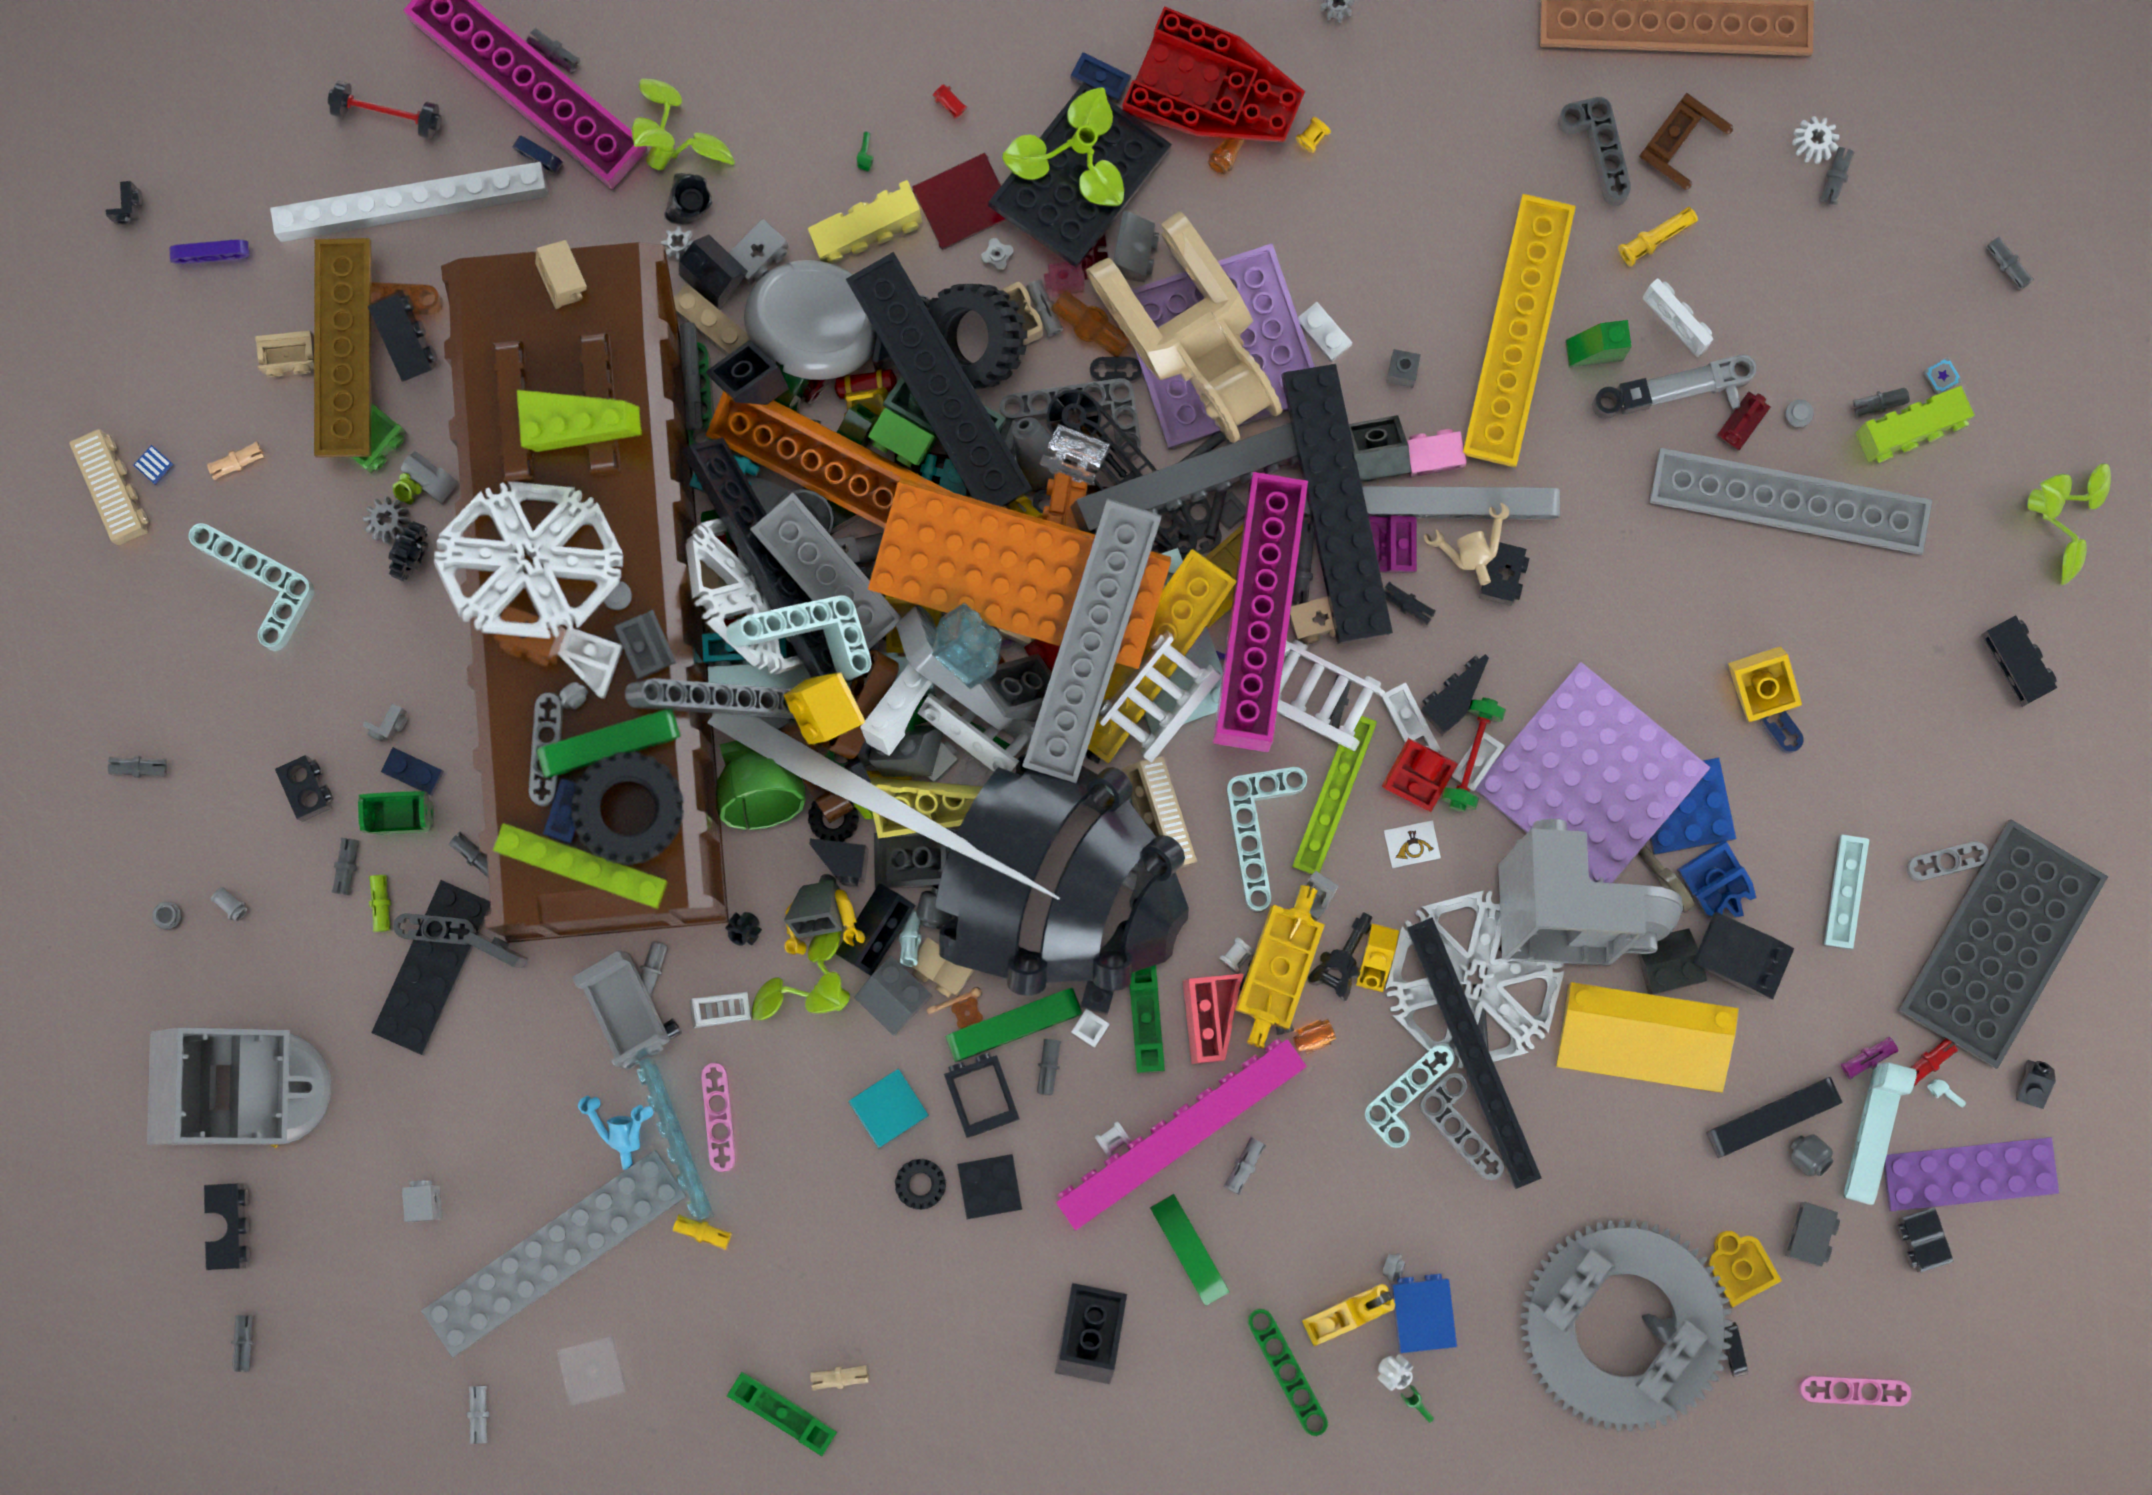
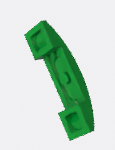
[1130,965,1165,1073]
[1150,1194,1230,1306]
[726,1372,837,1456]

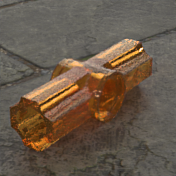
[1050,290,1129,357]

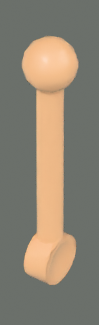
[926,987,982,1015]

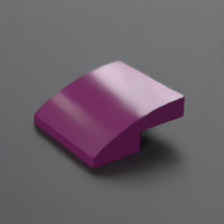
[1368,516,1417,573]

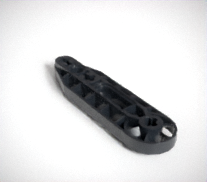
[1046,389,1197,557]

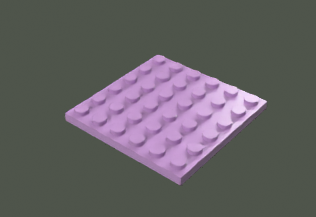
[1131,243,1315,450]
[1475,662,1710,883]

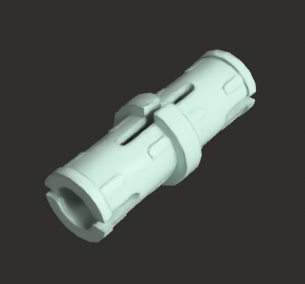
[899,910,922,967]

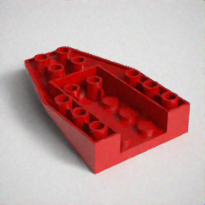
[1122,6,1305,142]

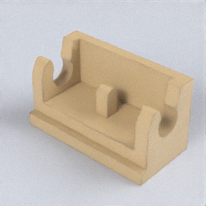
[535,240,586,309]

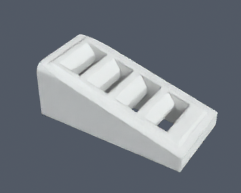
[690,992,751,1028]

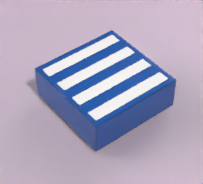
[133,445,174,484]

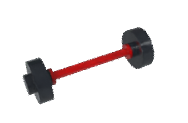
[327,81,442,139]

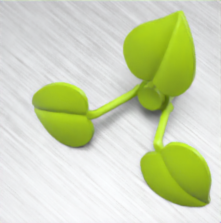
[632,78,735,170]
[1002,88,1124,206]
[2028,463,2111,585]
[752,931,850,1020]

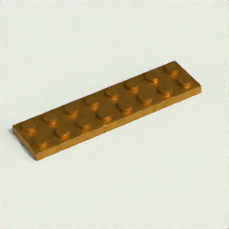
[314,238,371,458]

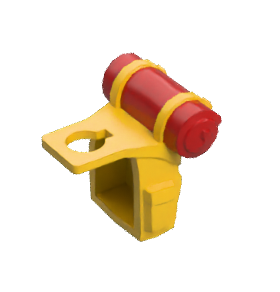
[834,369,897,417]

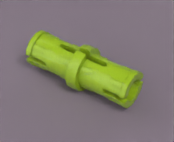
[369,875,391,932]

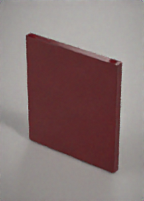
[912,152,1007,250]

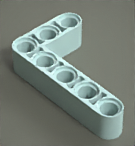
[188,523,315,651]
[726,595,872,680]
[1227,767,1307,913]
[1844,1062,1916,1205]

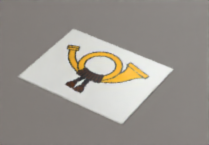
[1384,820,1441,868]

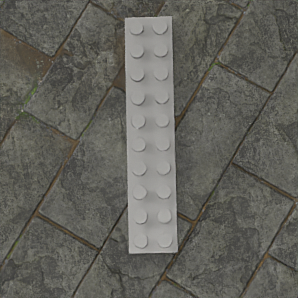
[1649,448,1932,555]
[1022,499,1162,783]
[421,1150,687,1357]

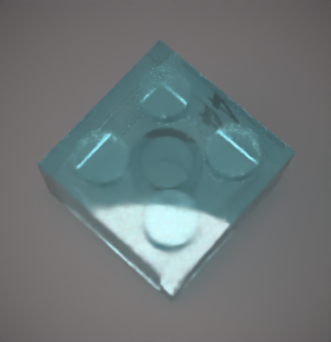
[932,603,1002,689]

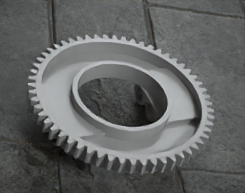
[1521,1219,1733,1432]

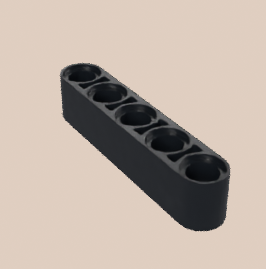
[1706,1077,1843,1158]

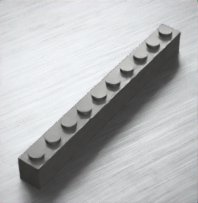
[1070,422,1299,535]

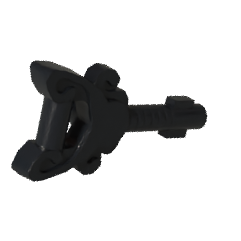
[1308,912,1373,1001]

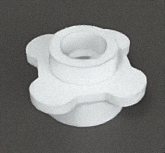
[981,238,1013,270]

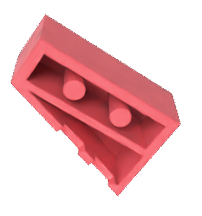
[1183,973,1244,1065]

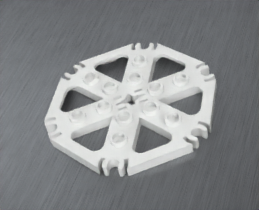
[434,482,623,638]
[685,518,804,674]
[1385,890,1565,1069]

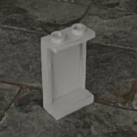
[572,950,670,1069]

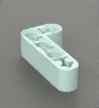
[1365,1043,1455,1148]

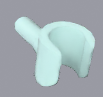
[1927,1079,1966,1108]

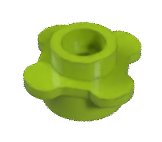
[392,473,422,504]

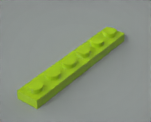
[1292,716,1377,875]
[493,823,667,909]

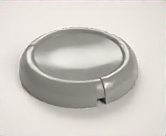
[744,260,877,380]

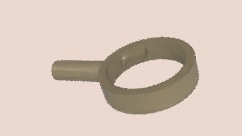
[1638,846,1695,913]

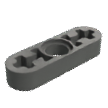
[393,913,476,945]

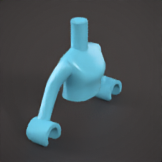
[578,1096,653,1170]

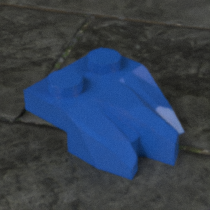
[1677,840,1756,917]

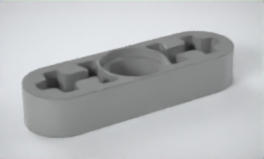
[1907,841,1988,881]

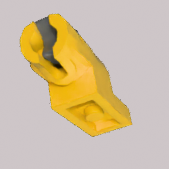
[1302,1284,1395,1346]

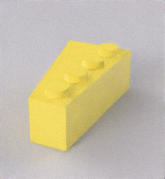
[808,180,922,264]
[870,777,983,839]

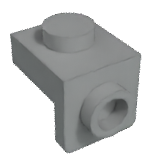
[363,703,407,742]
[1294,871,1339,921]

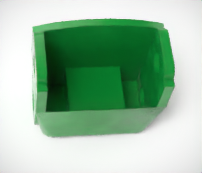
[358,791,434,835]

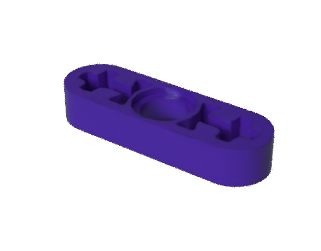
[169,240,249,264]

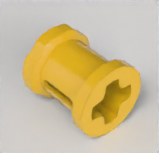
[1295,116,1331,153]

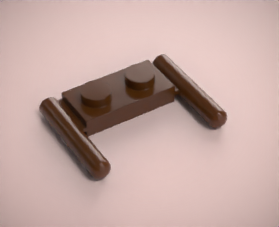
[1639,93,1734,190]

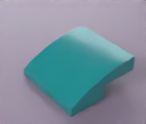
[848,1069,929,1149]

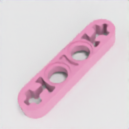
[701,1063,736,1172]
[1798,1376,1911,1406]

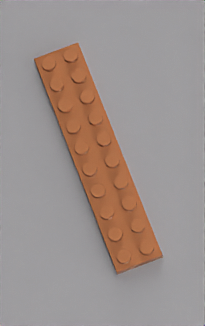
[1539,0,1814,56]

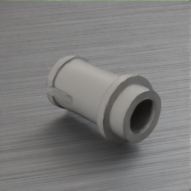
[211,887,247,921]

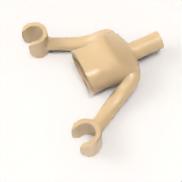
[1424,503,1509,585]

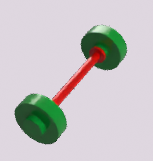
[1441,697,1506,812]

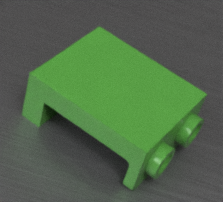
[351,403,407,474]

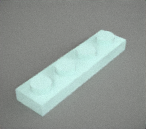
[1824,834,1869,949]

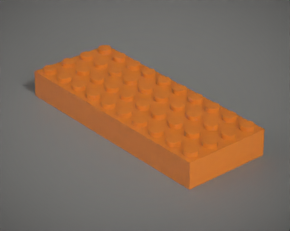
[868,477,1171,669]

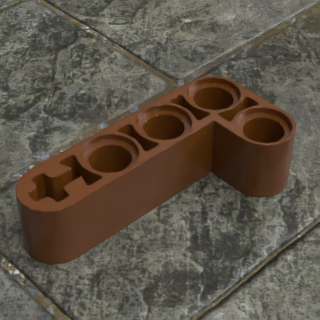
[816,650,899,759]
[778,719,853,824]

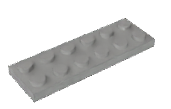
[750,492,902,650]

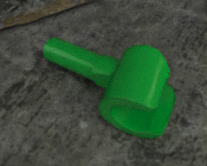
[856,132,874,171]
[1401,1385,1434,1423]

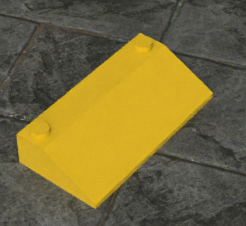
[1556,982,1739,1093]

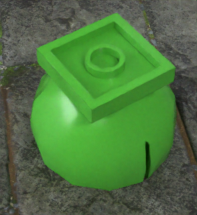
[716,740,805,830]

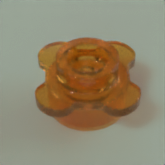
[951,997,983,1029]

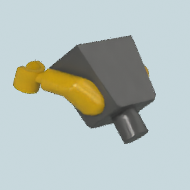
[784,874,865,955]

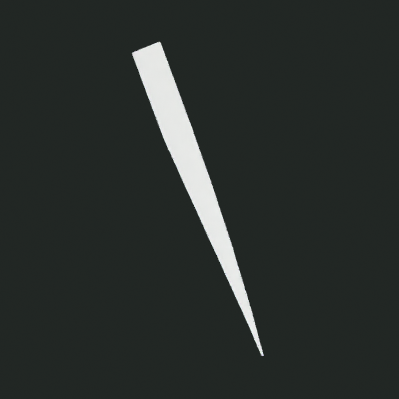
[708,713,1060,900]

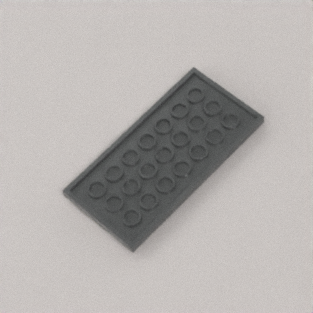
[1898,819,2109,1069]

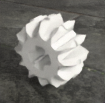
[1792,116,1840,164]

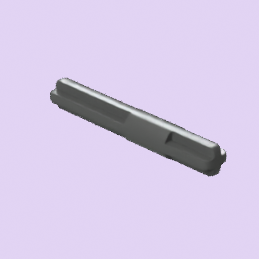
[680,322,703,431]

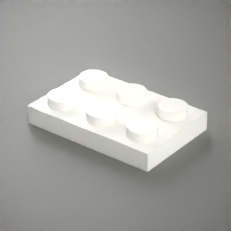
[1643,278,1714,358]

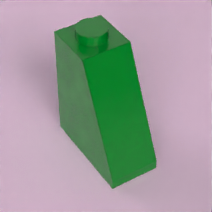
[1565,320,1632,367]

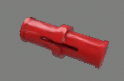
[1910,1038,1958,1086]

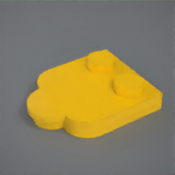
[1709,1231,1782,1308]

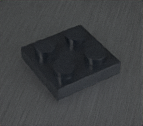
[957,1154,1022,1219]

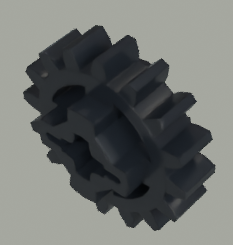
[388,521,428,581]

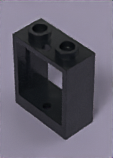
[944,1052,1020,1138]

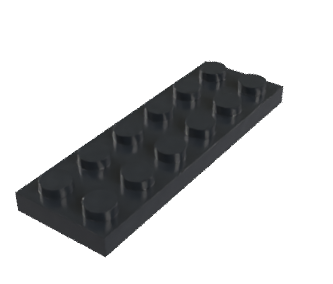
[371,880,491,1056]

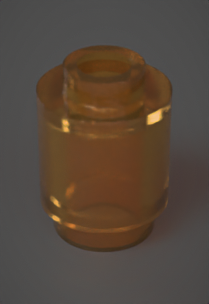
[1293,1019,1337,1055]

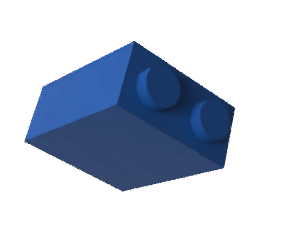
[1391,1274,1457,1353]

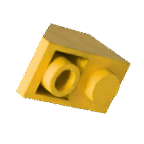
[1356,923,1399,992]

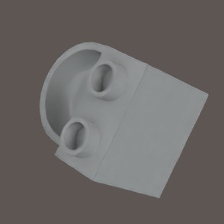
[1498,819,1683,966]
[147,1028,331,1145]

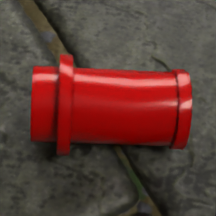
[933,84,967,119]

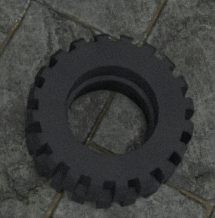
[927,284,1028,389]
[571,752,684,865]

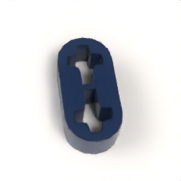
[512,135,563,174]
[1760,711,1804,753]

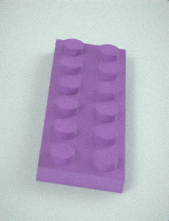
[1884,1137,2059,1211]

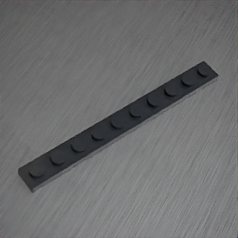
[1406,917,1542,1189]

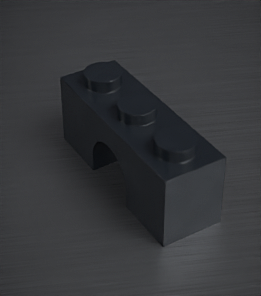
[204,1183,250,1270]

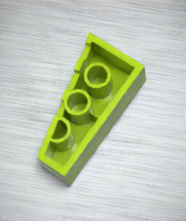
[1855,386,1975,463]
[517,390,641,452]

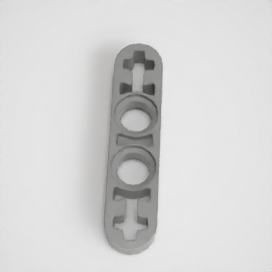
[529,693,563,806]

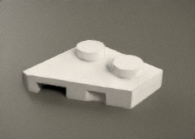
[558,628,623,699]

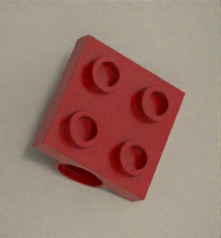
[1382,738,1458,812]

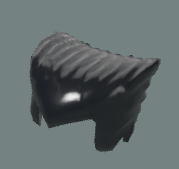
[664,173,712,224]

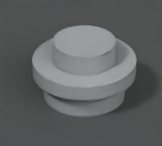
[1786,399,1814,427]
[603,581,632,610]
[559,682,588,709]
[152,902,181,930]
[1383,1253,1405,1282]

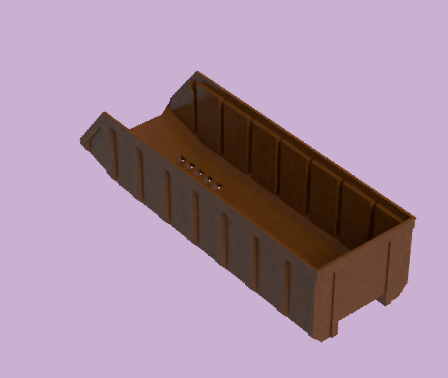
[441,242,729,943]

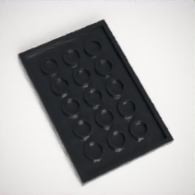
[988,82,1172,268]

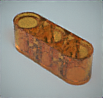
[371,282,443,315]

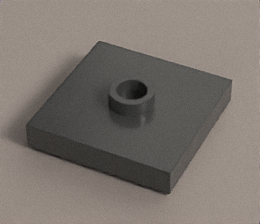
[466,932,529,968]

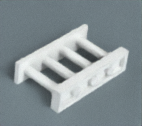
[1097,631,1222,763]
[1277,639,1386,751]
[918,693,1036,772]

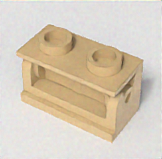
[255,330,314,377]

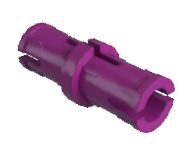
[1841,1037,1898,1079]

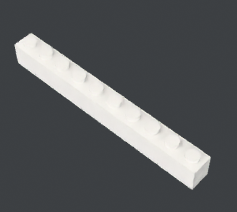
[270,162,549,242]

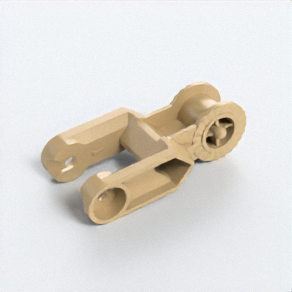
[1086,211,1283,443]

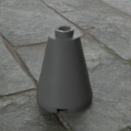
[1012,417,1071,492]

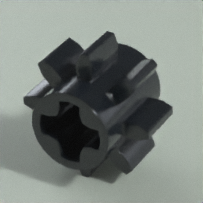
[725,912,762,946]

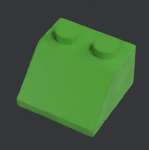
[868,408,938,467]

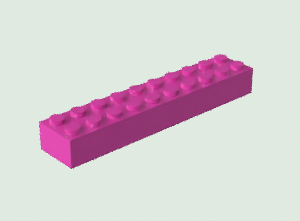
[403,0,648,190]
[1213,472,1308,752]
[1056,1038,1307,1231]

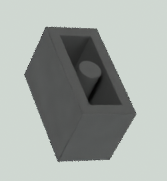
[1785,1202,1840,1267]

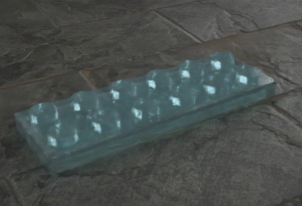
[637,1058,715,1221]

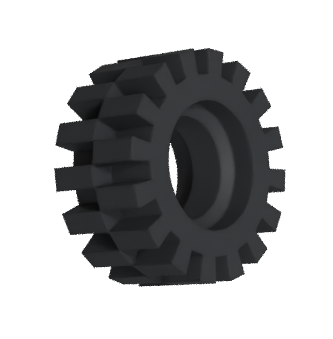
[808,800,859,842]
[895,1159,946,1210]

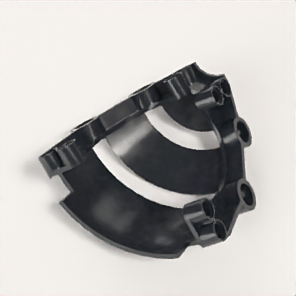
[935,751,1189,996]

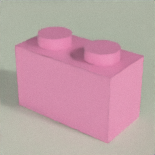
[1407,429,1466,478]

